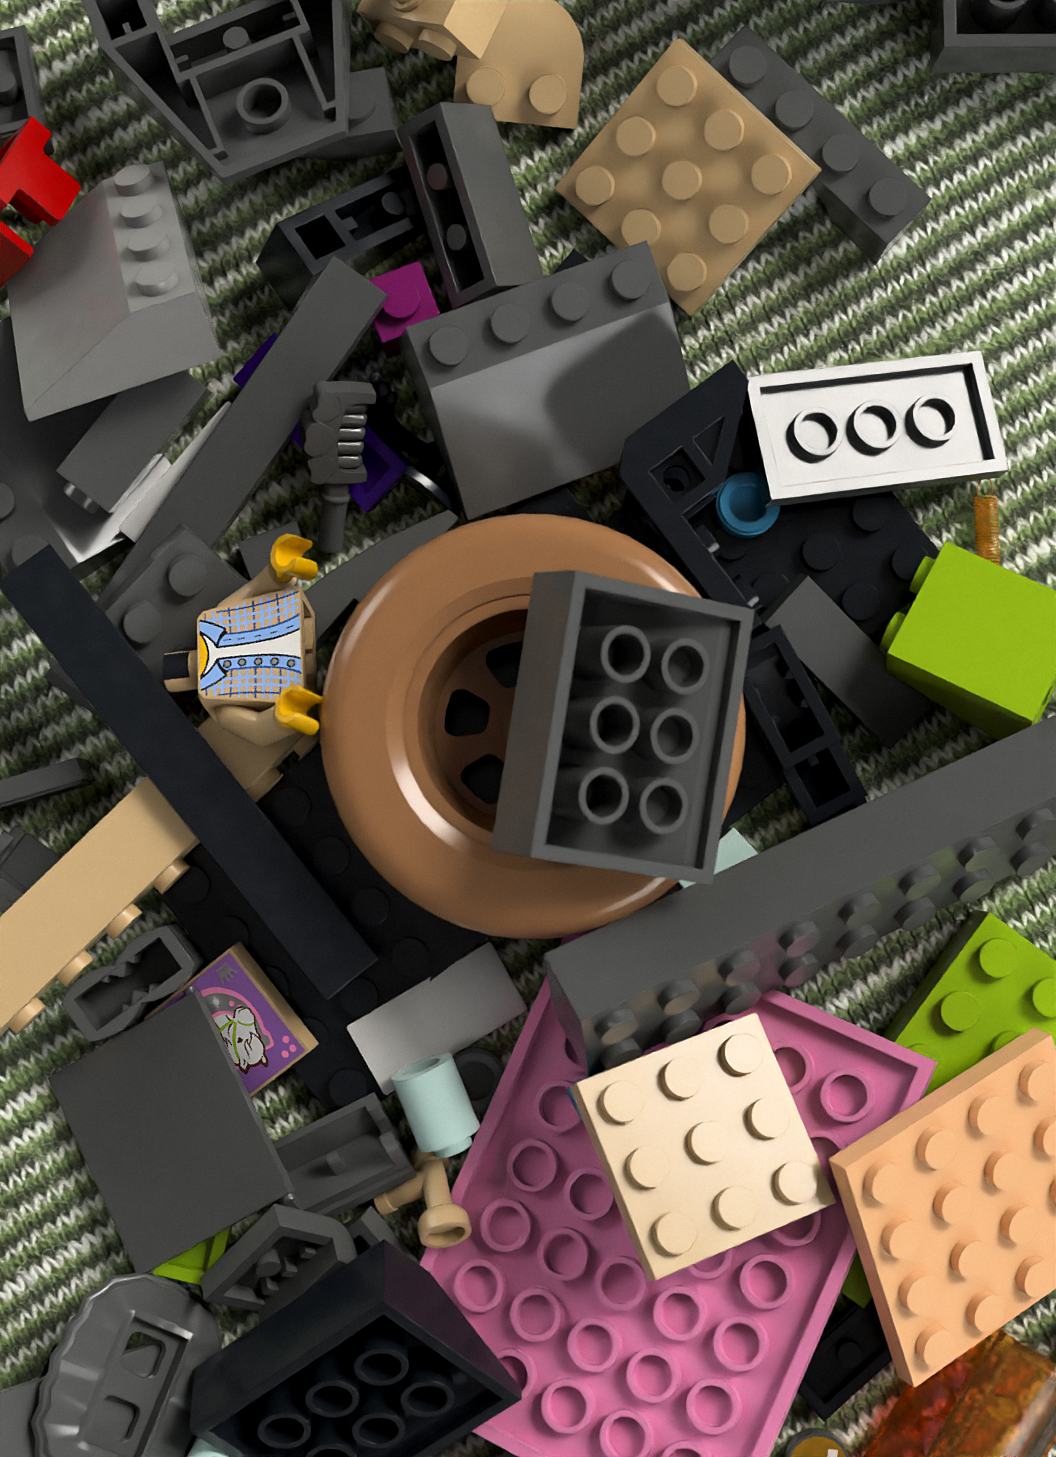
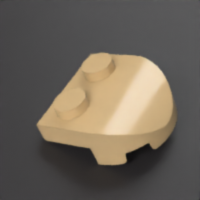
[453,0,585,129]

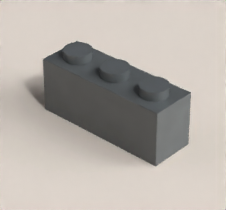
[396,102,544,310]

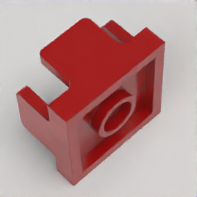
[0,116,81,288]

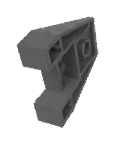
[81,0,352,186]

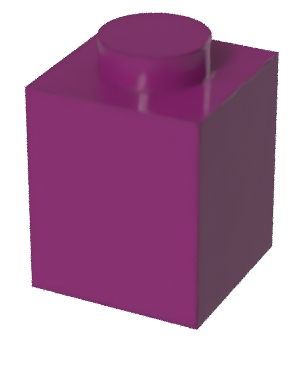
[369,261,440,359]

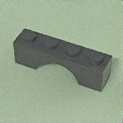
[708,24,932,264]

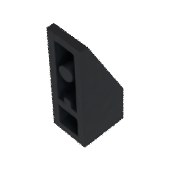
[255,164,428,313]

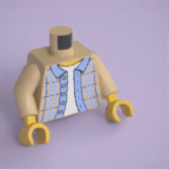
[162,534,323,746]

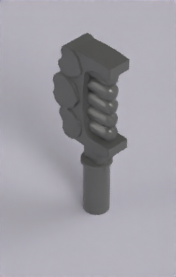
[298,380,376,553]

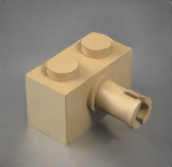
[356,0,509,61]

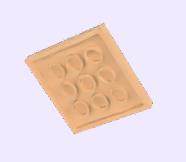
[829,1027,1056,1388]

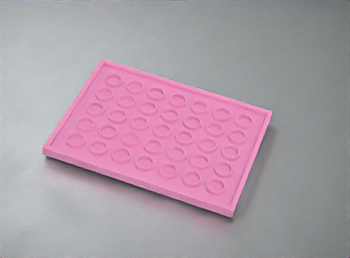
[419,930,938,1457]

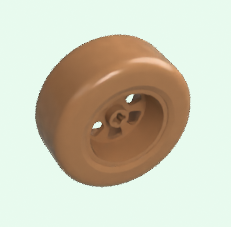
[320,514,746,939]

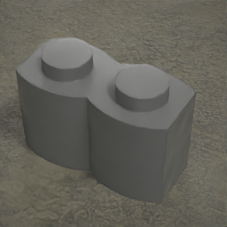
[61,924,205,1042]

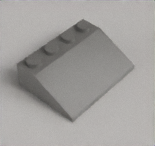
[6,160,222,422]

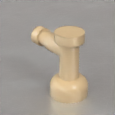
[373,1149,472,1248]

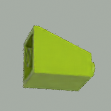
[880,541,1056,741]

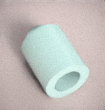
[391,1053,480,1158]

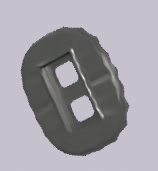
[30,1272,222,1457]

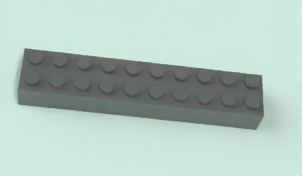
[544,714,1056,1077]

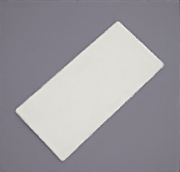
[347,942,527,1095]

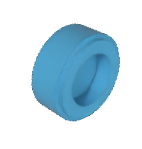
[714,472,780,538]

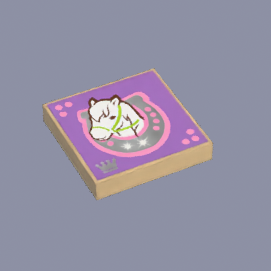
[144,942,319,1097]

